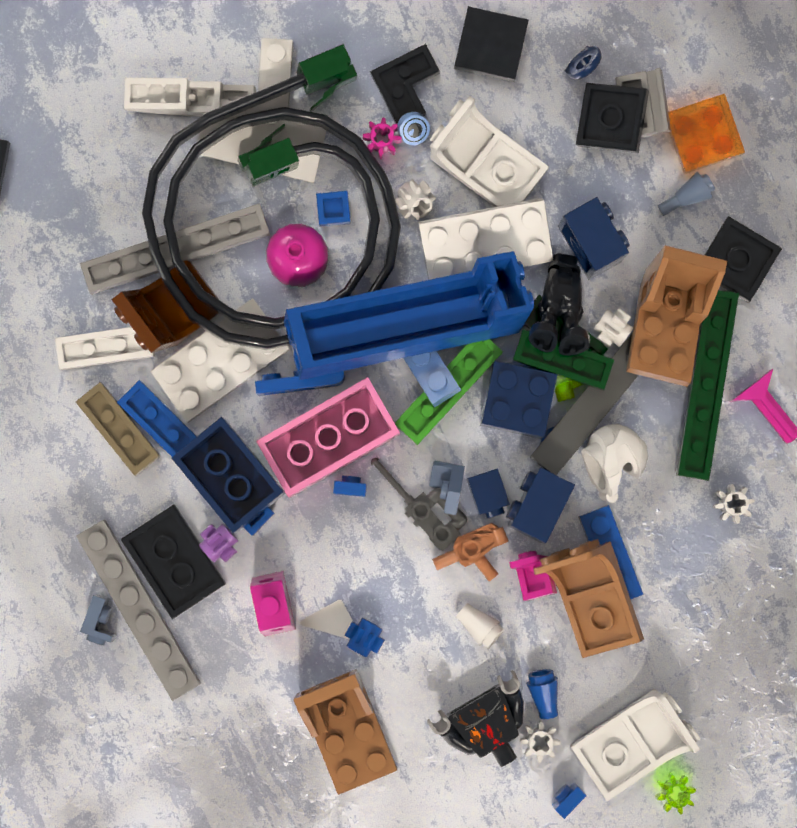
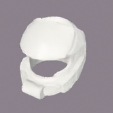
[581,424,648,503]

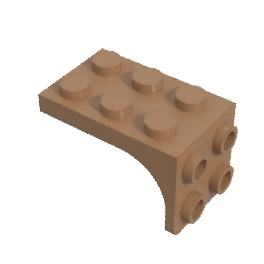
[533,539,644,658]

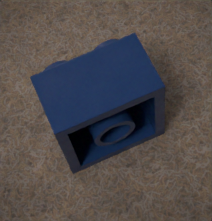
[558,197,630,281]
[480,361,558,439]
[505,467,575,543]

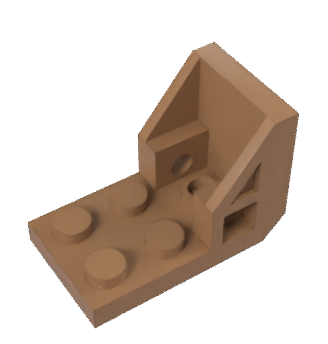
[626,245,727,387]
[293,669,397,795]

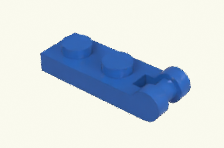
[255,371,345,396]

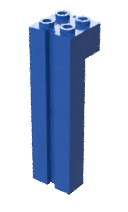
[284,251,534,380]

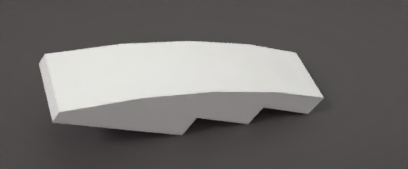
[124,78,256,117]

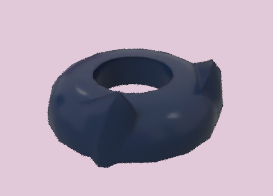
[564,46,602,80]

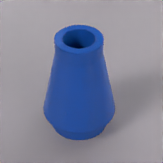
[526,669,558,719]

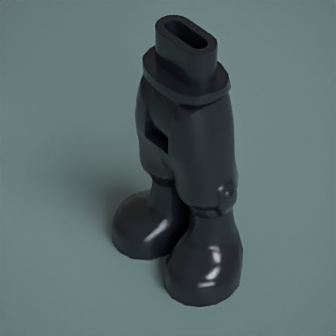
[529,253,590,356]

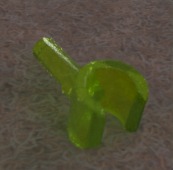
[555,381,584,402]

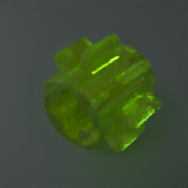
[655,772,696,815]

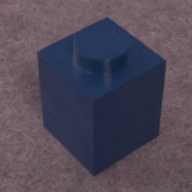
[466,468,510,519]

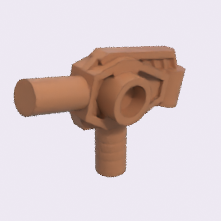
[432,523,509,582]

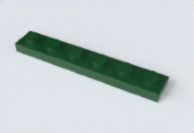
[676,290,739,481]

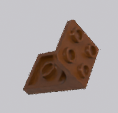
[111,260,219,353]

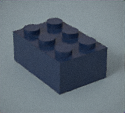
[171,417,285,534]

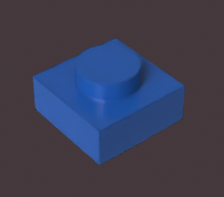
[316,191,351,227]
[333,475,367,497]
[552,782,587,819]

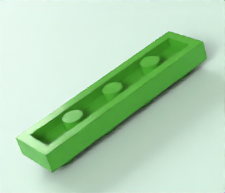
[395,339,503,445]

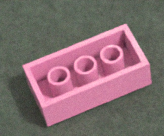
[256,377,400,498]

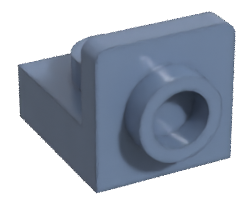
[429,461,465,515]
[80,594,117,646]

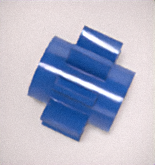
[344,618,385,657]

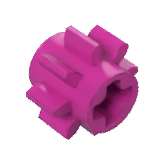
[363,117,402,159]

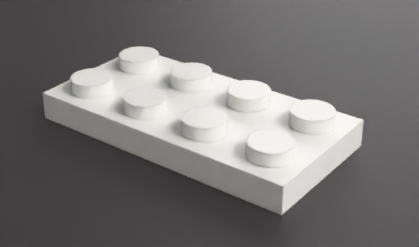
[418,198,553,280]
[150,298,290,423]

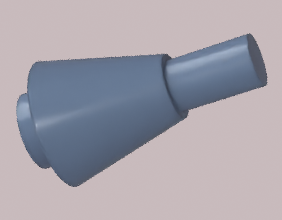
[657,171,715,216]

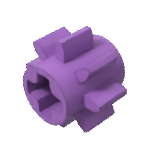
[199,523,238,563]

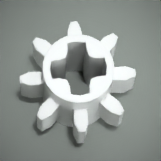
[395,179,436,220]
[594,308,633,348]
[713,484,755,524]
[520,720,561,763]

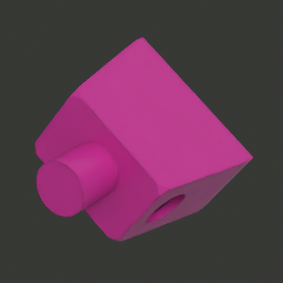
[250,571,296,637]

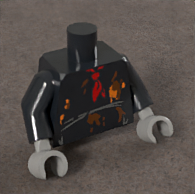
[427,670,524,767]

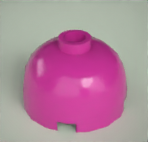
[266,224,328,287]

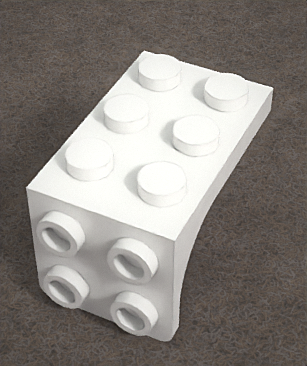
[430,96,549,207]
[570,689,700,801]

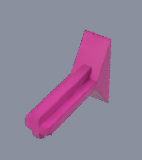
[730,369,797,444]

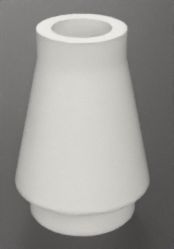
[456,603,504,649]

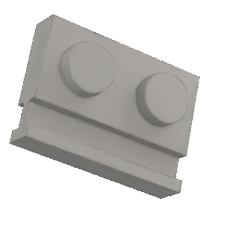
[615,68,671,138]

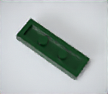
[512,329,615,391]

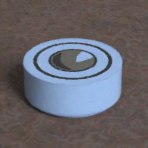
[397,112,430,145]

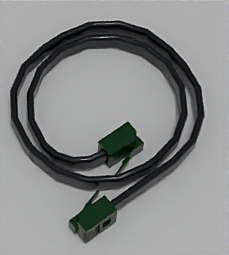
[142,44,401,350]

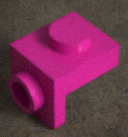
[509,551,557,601]

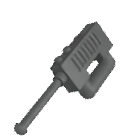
[371,458,467,551]

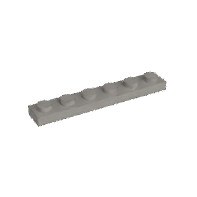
[80,203,270,295]
[76,520,201,701]

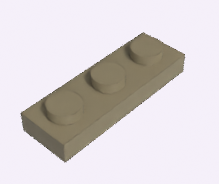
[76,382,161,476]

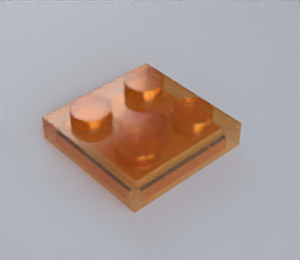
[668,93,745,174]

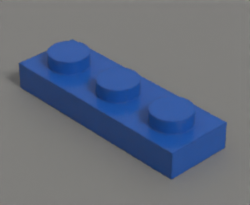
[578,505,644,599]

